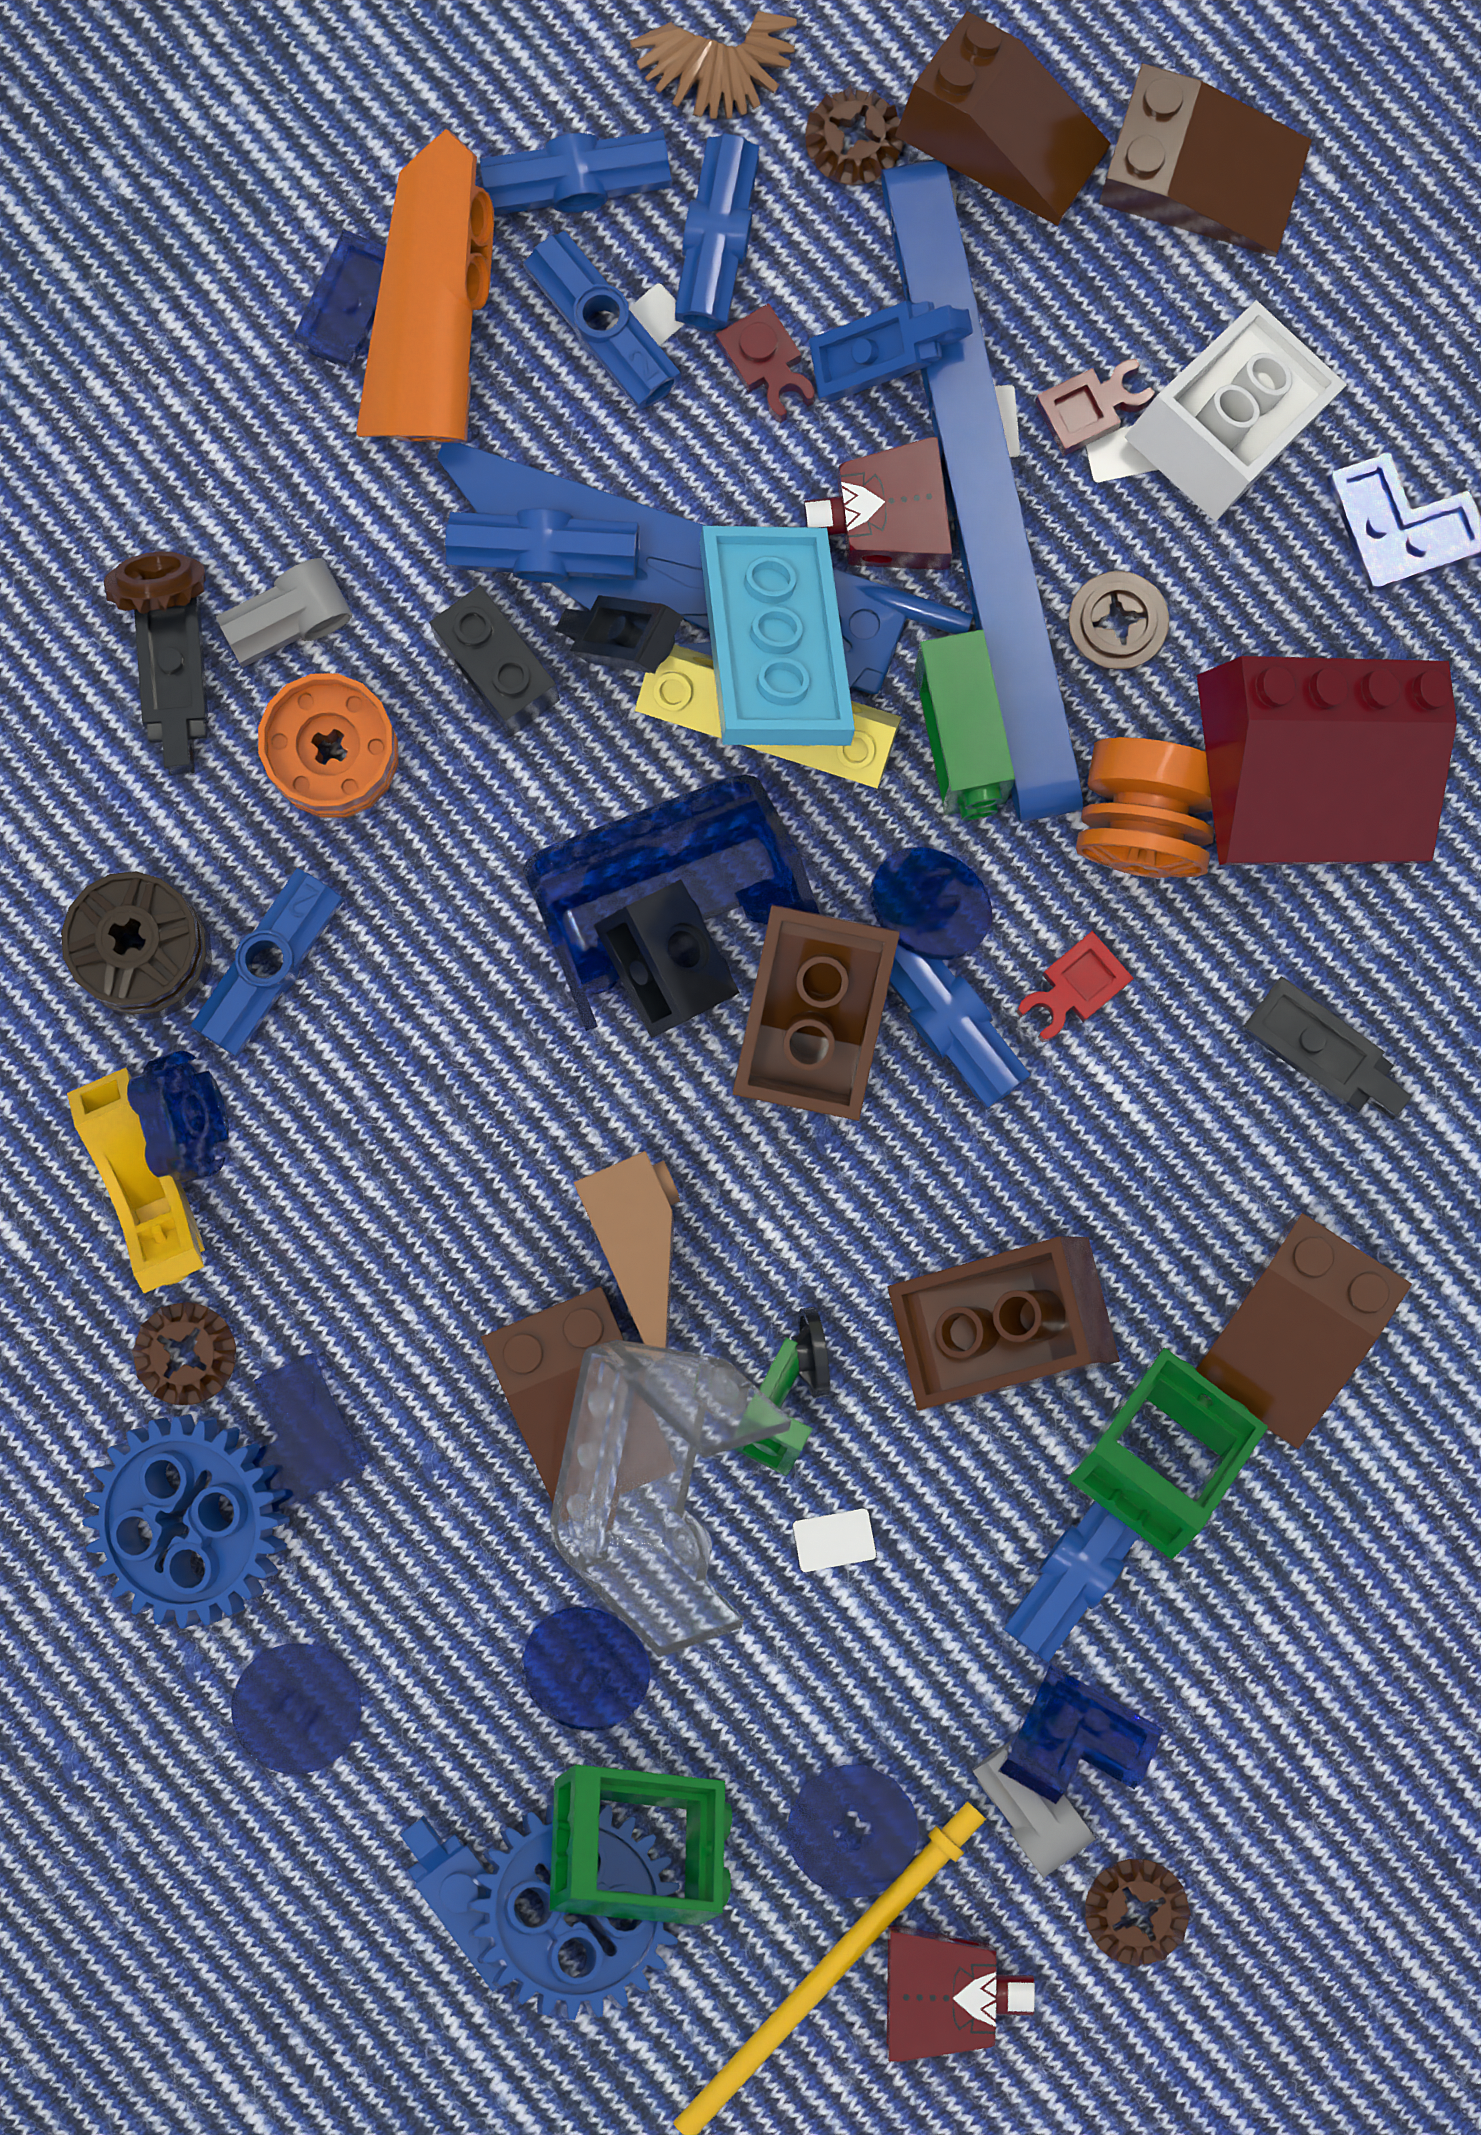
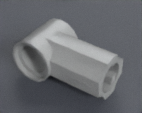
[216,558,353,668]
[972,1737,1096,1879]

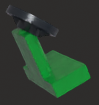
[730,1307,830,1477]

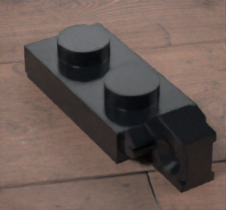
[555,595,684,674]
[134,597,209,776]
[1241,976,1412,1120]

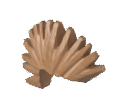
[630,11,797,120]

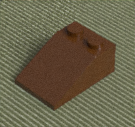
[895,11,1111,226]
[1099,63,1312,257]
[732,904,900,1121]
[1195,1213,1412,1449]
[887,1236,1120,1411]
[481,1286,678,1518]

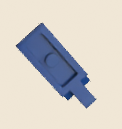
[809,301,973,402]
[400,1815,530,1992]

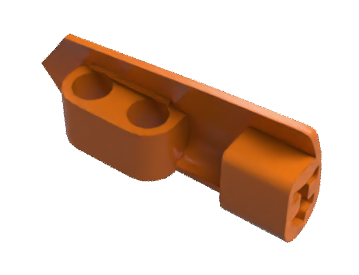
[356,129,494,443]

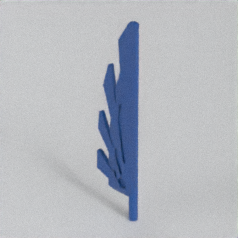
[437,443,974,695]

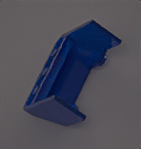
[523,775,820,1031]

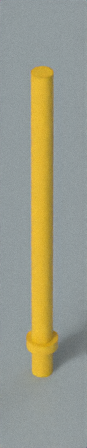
[673,1801,986,2135]

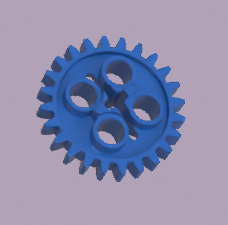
[82,1414,289,1629]
[467,1803,680,2020]

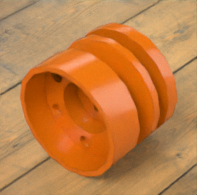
[258,673,399,818]
[1076,737,1214,878]

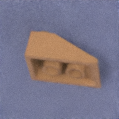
[573,1151,680,1368]

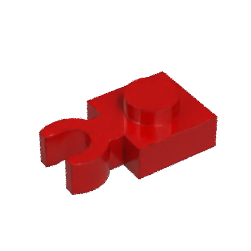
[1016,931,1134,1043]

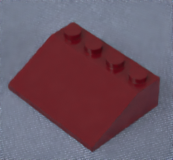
[1196,656,1457,865]

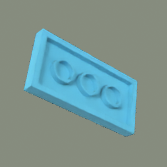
[699,526,855,746]

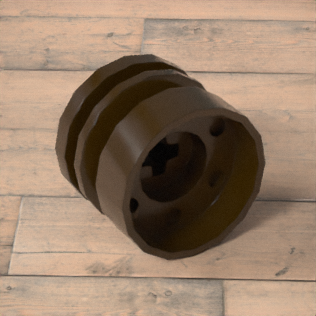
[61,871,212,1020]

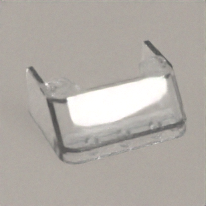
[550,1339,792,1658]

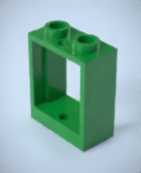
[914,629,1015,821]
[1067,1347,1268,1560]
[549,1764,732,1925]

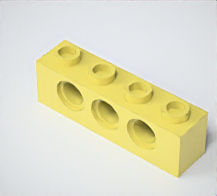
[634,644,902,788]

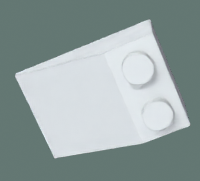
[1124,300,1347,522]

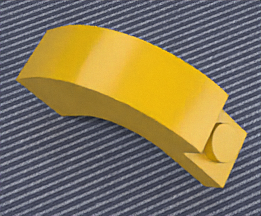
[67,1067,205,1293]

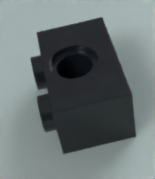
[429,585,560,737]
[593,879,740,1039]

